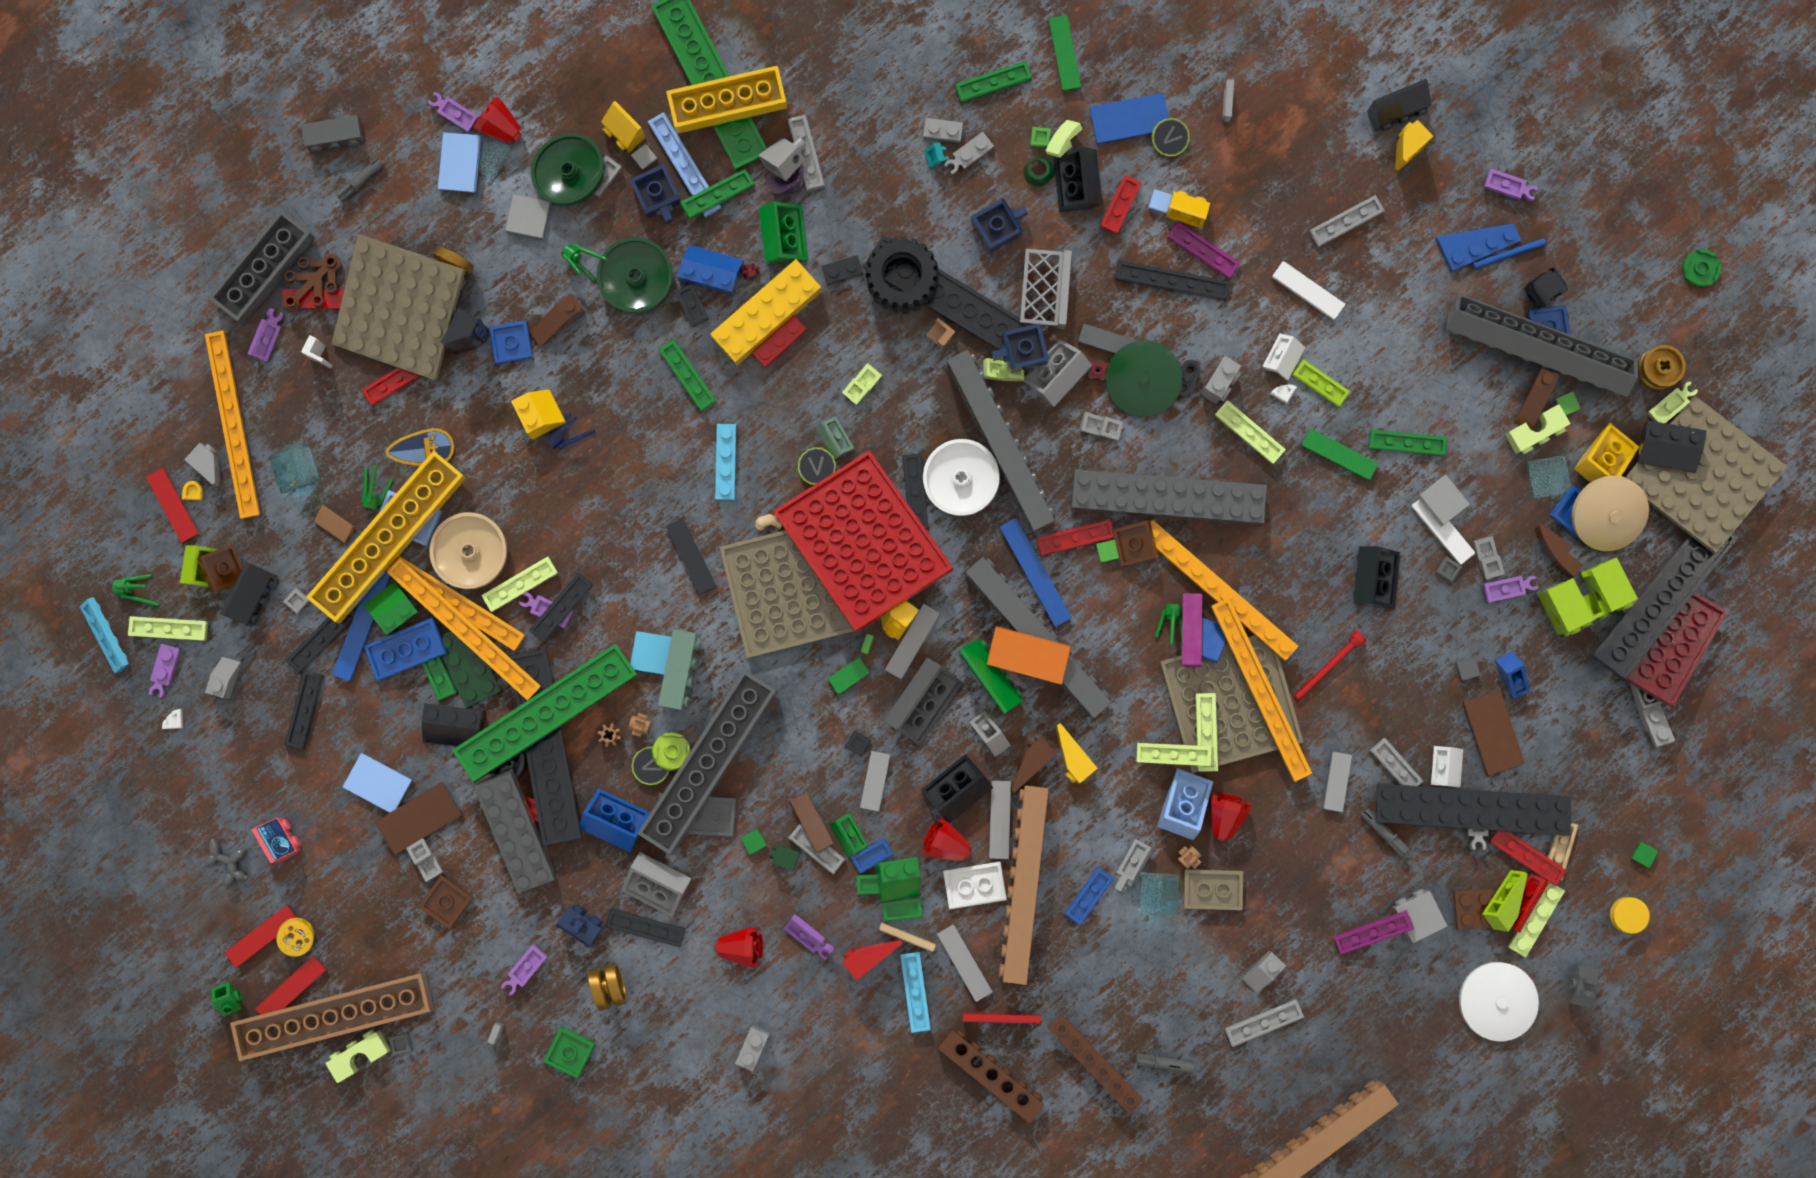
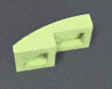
[1046,120,1082,158]
[983,358,1024,381]
[842,363,883,405]

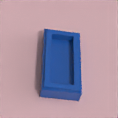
[851,838,894,874]

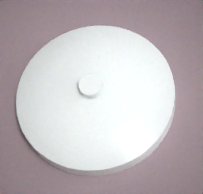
[923,439,1000,516]
[1459,962,1539,1041]

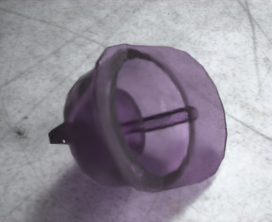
[764,164,804,194]

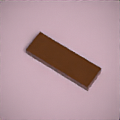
[789,793,834,853]

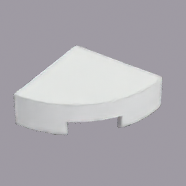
[1270,385,1297,404]
[162,709,183,729]

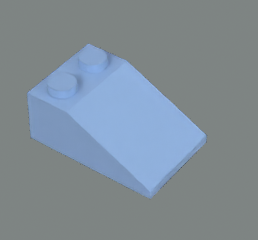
[1157,768,1213,840]

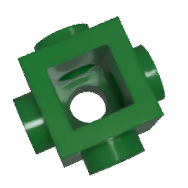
[211,982,242,1017]

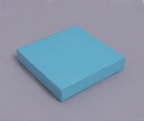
[630,631,671,675]

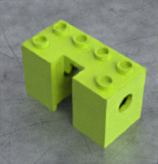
[1538,557,1638,636]

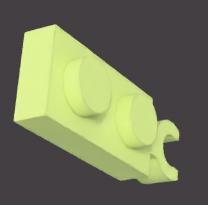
[1647,382,1698,423]

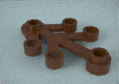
[283,254,341,312]

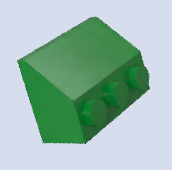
[759,202,808,264]

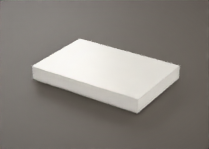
[943,862,1007,909]

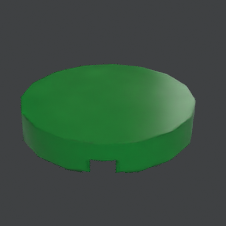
[1682,249,1722,288]

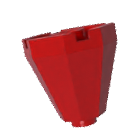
[473,97,522,144]
[1210,792,1251,841]
[921,817,971,861]
[715,927,763,967]

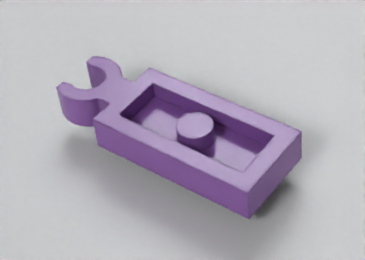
[428,92,479,134]
[1483,169,1538,201]
[248,308,283,362]
[1483,576,1539,603]
[519,592,574,629]
[149,644,182,698]
[784,914,834,960]
[501,944,548,995]

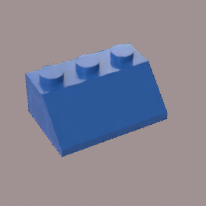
[677,245,744,296]
[579,788,650,853]

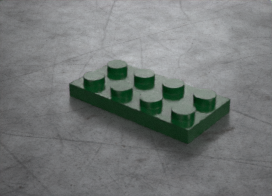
[441,631,502,708]

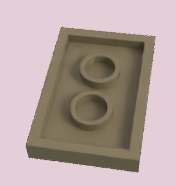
[1183,869,1243,910]

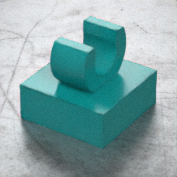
[924,143,949,168]

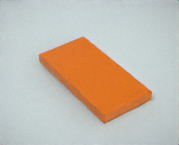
[987,626,1072,684]

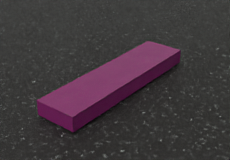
[1167,221,1240,279]
[1182,593,1202,667]
[1334,910,1415,955]

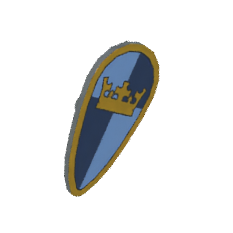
[385,428,454,466]

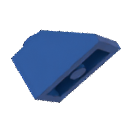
[1495,651,1530,699]

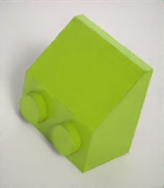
[180,545,226,590]

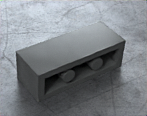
[301,115,365,153]

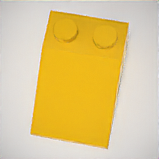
[1574,423,1639,483]
[1055,723,1098,784]

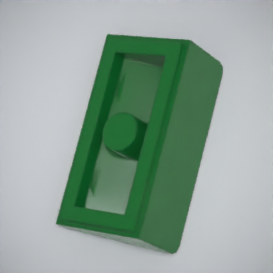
[830,813,869,858]

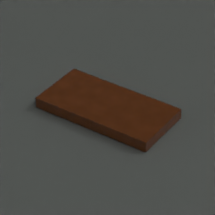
[1462,690,1525,775]
[374,781,462,855]

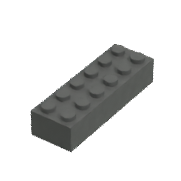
[208,210,315,326]
[474,768,556,894]

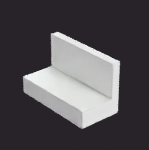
[1263,333,1306,380]
[301,335,333,369]
[1431,746,1463,788]

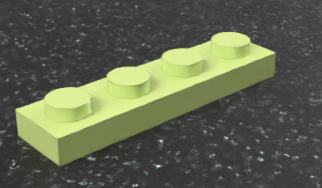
[1214,400,1286,465]
[481,557,559,612]
[128,616,208,641]
[1195,693,1218,771]
[1137,743,1214,766]
[1507,883,1565,957]

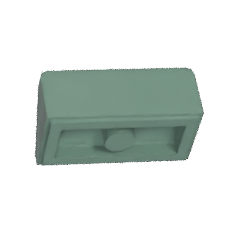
[816,416,854,460]

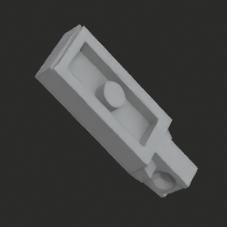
[1115,839,1153,894]

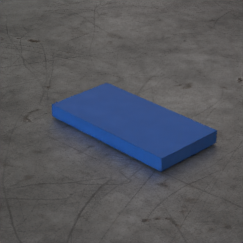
[1089,93,1169,145]
[364,618,448,681]

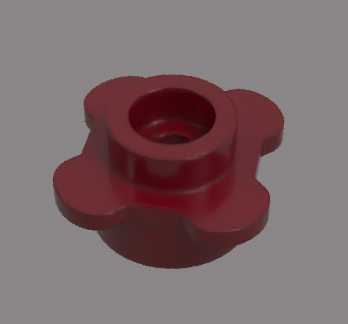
[741,263,759,278]
[1088,361,1108,380]

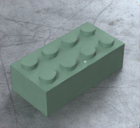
[658,629,702,711]

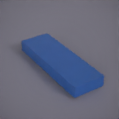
[1064,867,1114,925]

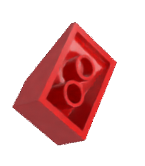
[842,939,903,981]

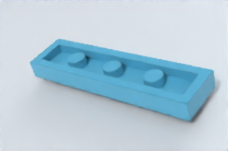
[715,424,736,500]
[80,597,129,674]
[900,951,931,1033]

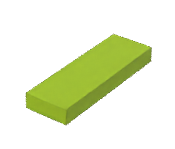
[1292,359,1350,408]

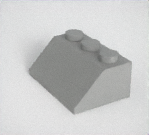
[1022,339,1092,407]
[621,852,692,917]

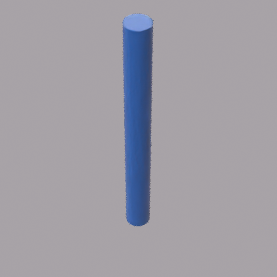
[1472,238,1546,270]

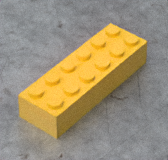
[666,66,787,134]
[710,259,822,366]

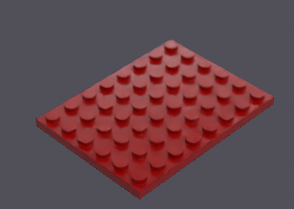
[773,450,953,633]

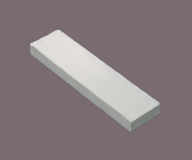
[1272,261,1345,321]
[1411,500,1475,565]

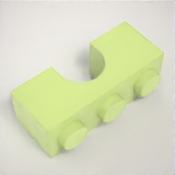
[1505,404,1570,454]
[325,1030,391,1083]

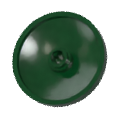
[531,133,605,206]
[596,237,673,313]
[1106,340,1183,417]

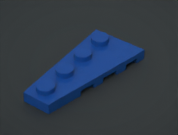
[1435,223,1522,272]

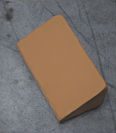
[314,505,356,543]

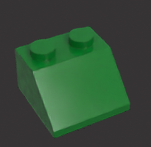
[363,582,418,635]
[875,857,920,902]

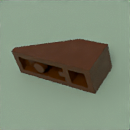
[529,294,586,347]
[1514,367,1560,430]
[1011,737,1057,793]

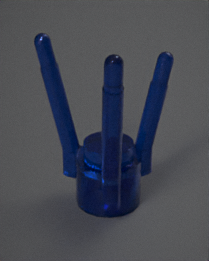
[545,413,595,449]

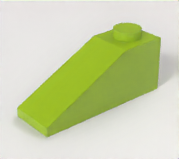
[1482,870,1528,932]

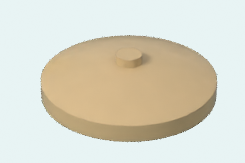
[1571,476,1649,551]
[429,512,508,589]

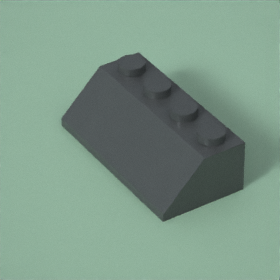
[884,658,963,746]

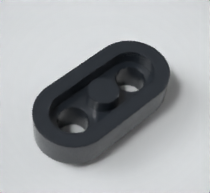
[1179,360,1200,397]

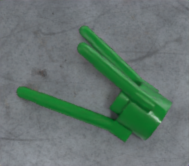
[561,243,608,282]
[362,465,394,510]
[112,574,160,607]
[1155,604,1183,645]

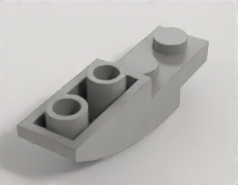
[1630,683,1675,748]

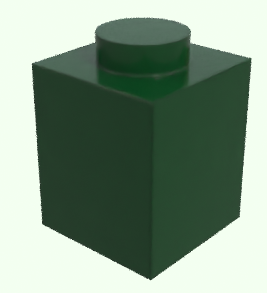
[769,845,800,871]

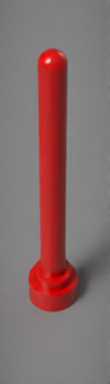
[1294,630,1367,701]

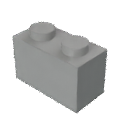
[735,1025,770,1072]

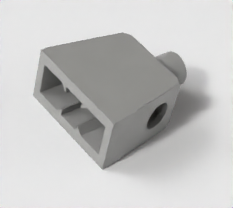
[758,137,806,181]

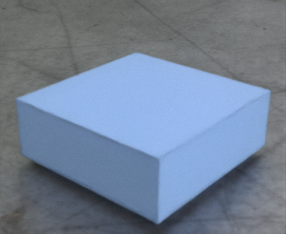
[1148,189,1172,214]

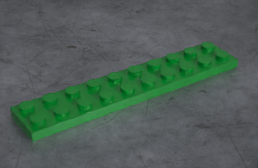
[651,0,767,171]
[452,644,637,783]

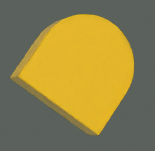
[182,481,204,501]

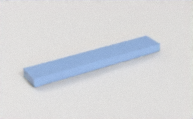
[648,112,722,218]

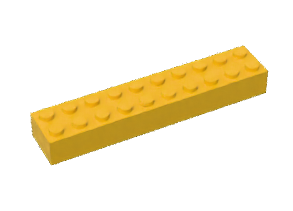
[306,451,466,624]

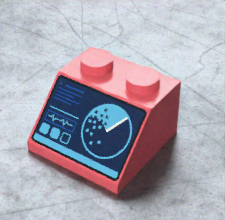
[252,817,301,863]

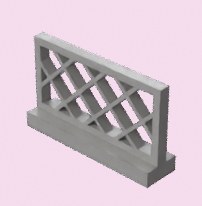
[1020,249,1072,329]

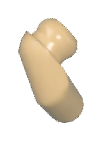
[755,514,782,531]

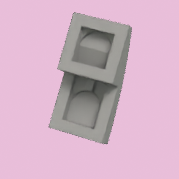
[1079,412,1123,441]
[1472,536,1505,579]
[406,838,445,883]

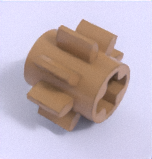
[628,713,651,737]
[598,724,622,747]
[1178,845,1202,869]

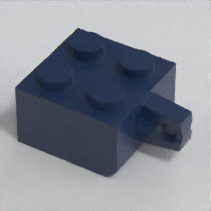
[629,164,681,224]
[971,199,1028,254]
[992,323,1049,373]
[556,904,605,948]

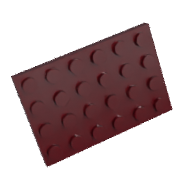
[1603,571,1728,708]

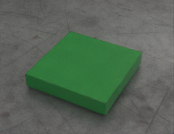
[543,1026,596,1079]

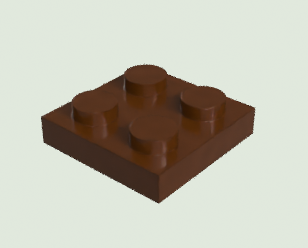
[1113,520,1159,567]
[197,544,243,593]
[418,875,473,929]
[1453,888,1494,930]

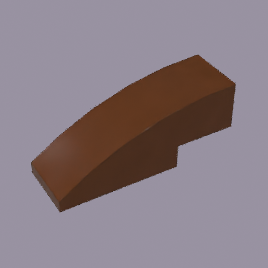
[1535,524,1583,579]

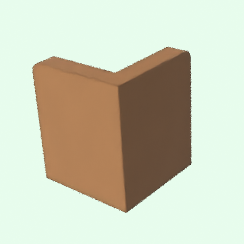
[926,318,955,350]

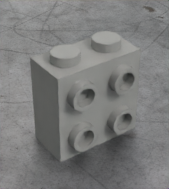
[1201,356,1241,404]
[1391,889,1447,943]

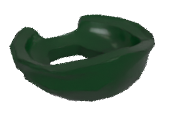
[1024,157,1054,186]

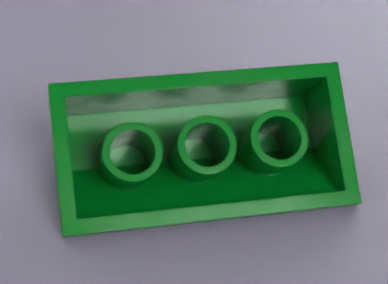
[959,638,1023,715]

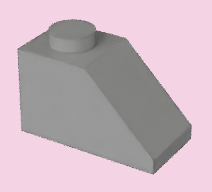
[184,443,220,487]
[205,657,242,699]
[970,711,1011,757]
[1242,951,1286,993]

